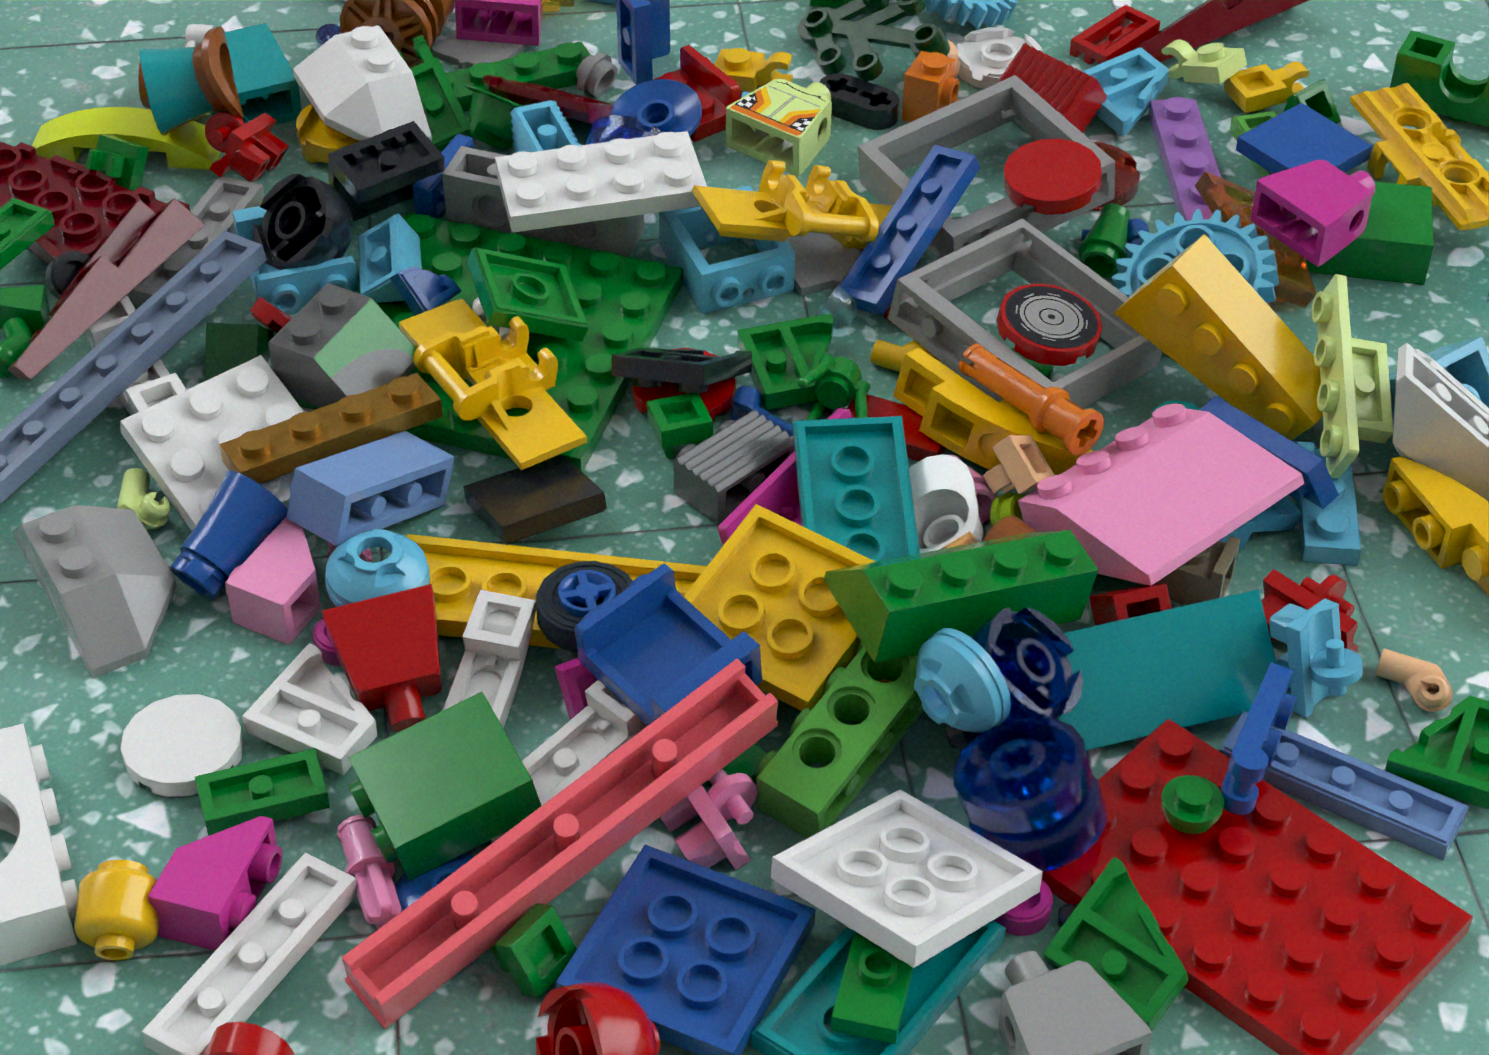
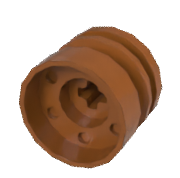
[339,0,455,68]

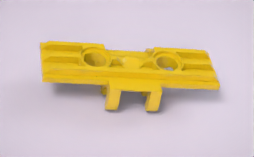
[1349,83,1489,231]
[692,160,893,249]
[398,299,587,470]

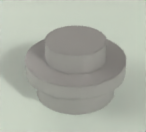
[576,52,617,97]

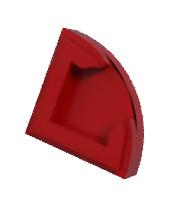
[249,296,292,333]

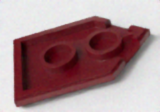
[482,74,614,124]

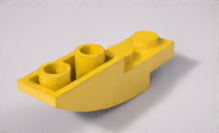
[893,347,1093,475]
[1382,456,1489,596]

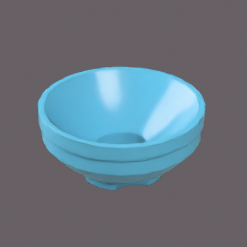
[325,529,430,607]
[914,628,1011,733]

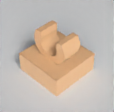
[983,434,1054,494]

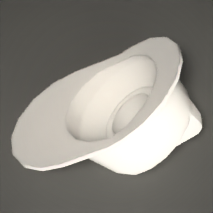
[909,454,983,553]

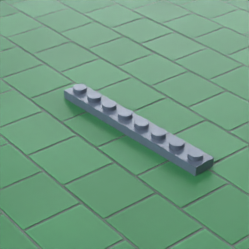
[0,231,267,505]

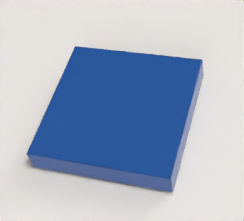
[1236,103,1372,174]

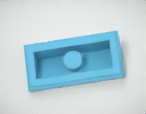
[358,213,422,303]

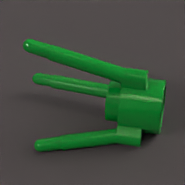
[798,353,870,420]

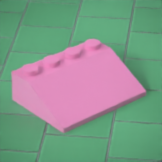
[1018,404,1304,586]

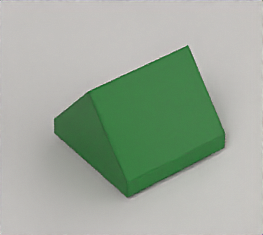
[1283,79,1341,124]

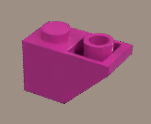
[148,816,283,951]

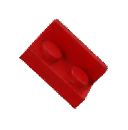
[653,45,742,142]

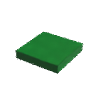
[467,248,589,341]

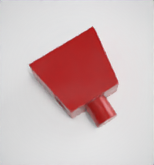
[322,584,442,732]

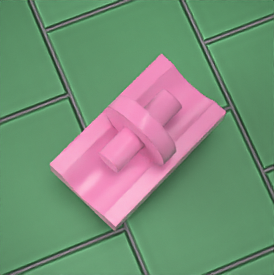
[660,770,758,871]

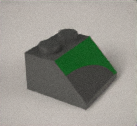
[268,283,416,407]

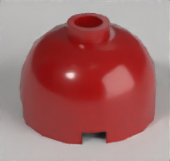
[536,983,660,1055]

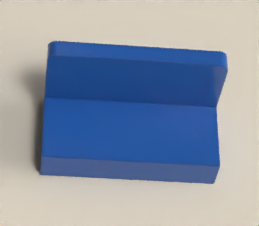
[616,0,670,85]

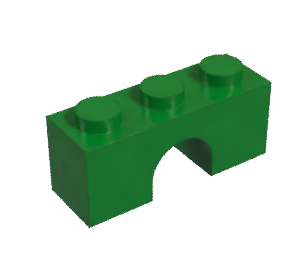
[1390,30,1489,128]

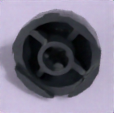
[253,174,354,270]

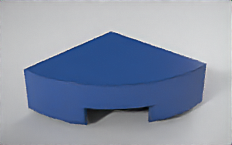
[390,267,462,316]

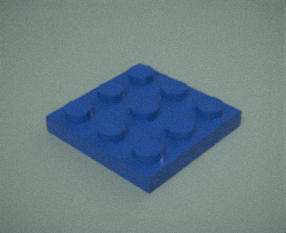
[556,844,816,1055]

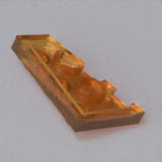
[1194,171,1317,309]

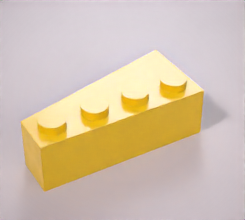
[1114,234,1323,440]

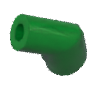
[0,317,32,378]

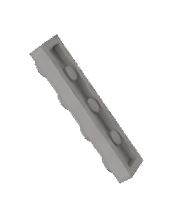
[129,176,265,307]

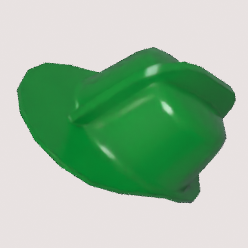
[465,84,565,150]

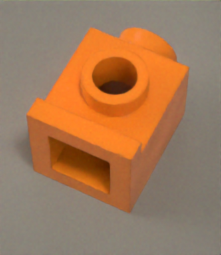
[902,51,960,122]

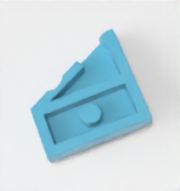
[1082,47,1169,137]

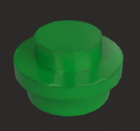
[1161,775,1224,834]

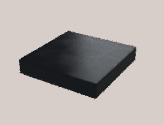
[463,455,607,544]

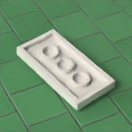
[495,131,707,233]

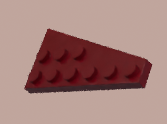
[0,141,190,265]

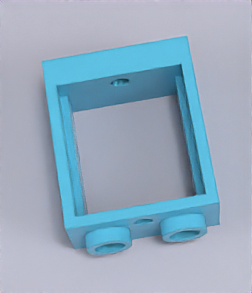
[659,185,795,314]

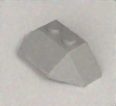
[13,505,177,678]

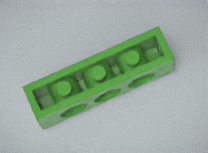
[755,641,924,838]

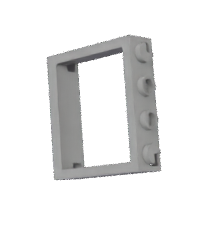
[858,75,1115,259]
[888,218,1162,408]

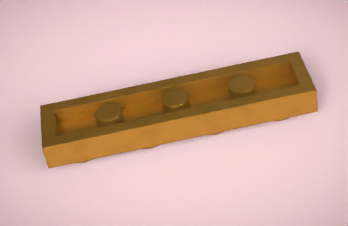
[219,373,443,484]

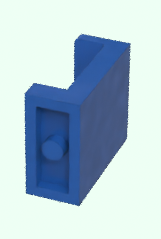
[574,563,762,726]

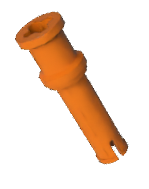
[959,344,1104,456]

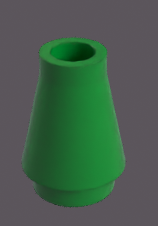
[1078,204,1130,278]

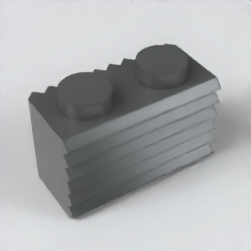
[673,409,794,525]

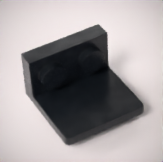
[328,121,444,222]

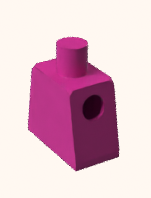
[455,0,542,46]
[1250,159,1376,267]

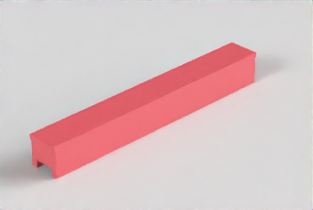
[342,658,778,1030]

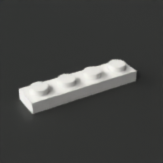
[142,853,357,1055]

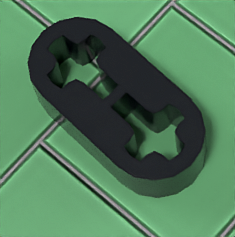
[820,73,899,130]

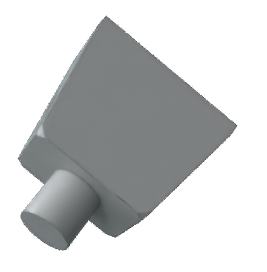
[999,951,1152,1055]

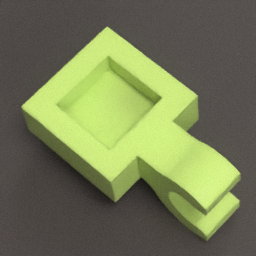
[1161,40,1247,84]

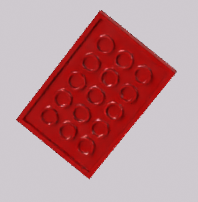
[1016,719,1473,1055]

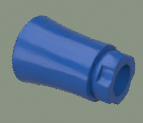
[169,470,288,600]

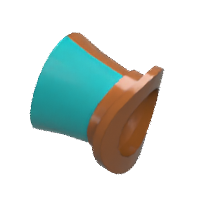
[139,26,244,136]

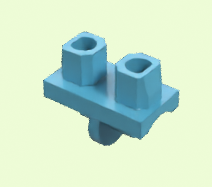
[1269,598,1363,718]

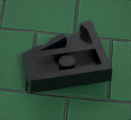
[611,348,752,393]

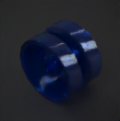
[953,716,1107,872]

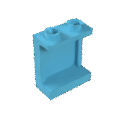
[232,206,359,315]

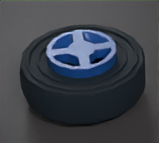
[536,561,632,653]

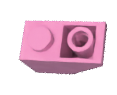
[225,516,321,645]

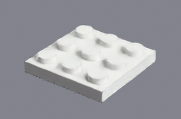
[120,355,304,531]
[771,789,1043,968]

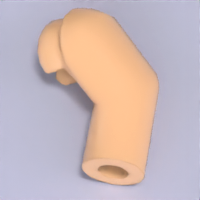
[1376,648,1452,712]

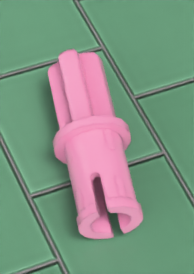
[337,815,402,929]

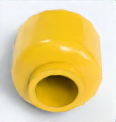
[75,859,159,960]

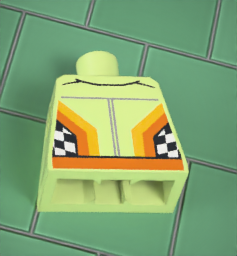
[726,79,832,177]

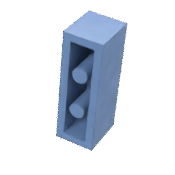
[286,431,455,546]

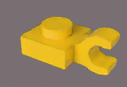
[714,48,793,92]
[1224,62,1309,113]

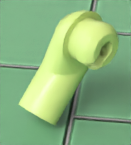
[117,468,171,530]

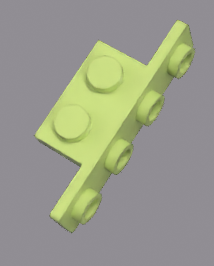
[1311,274,1393,479]

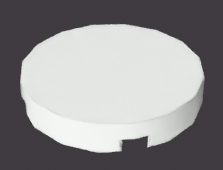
[956,27,1042,89]
[120,694,244,797]

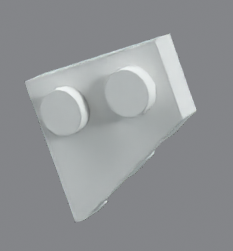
[242,643,377,775]

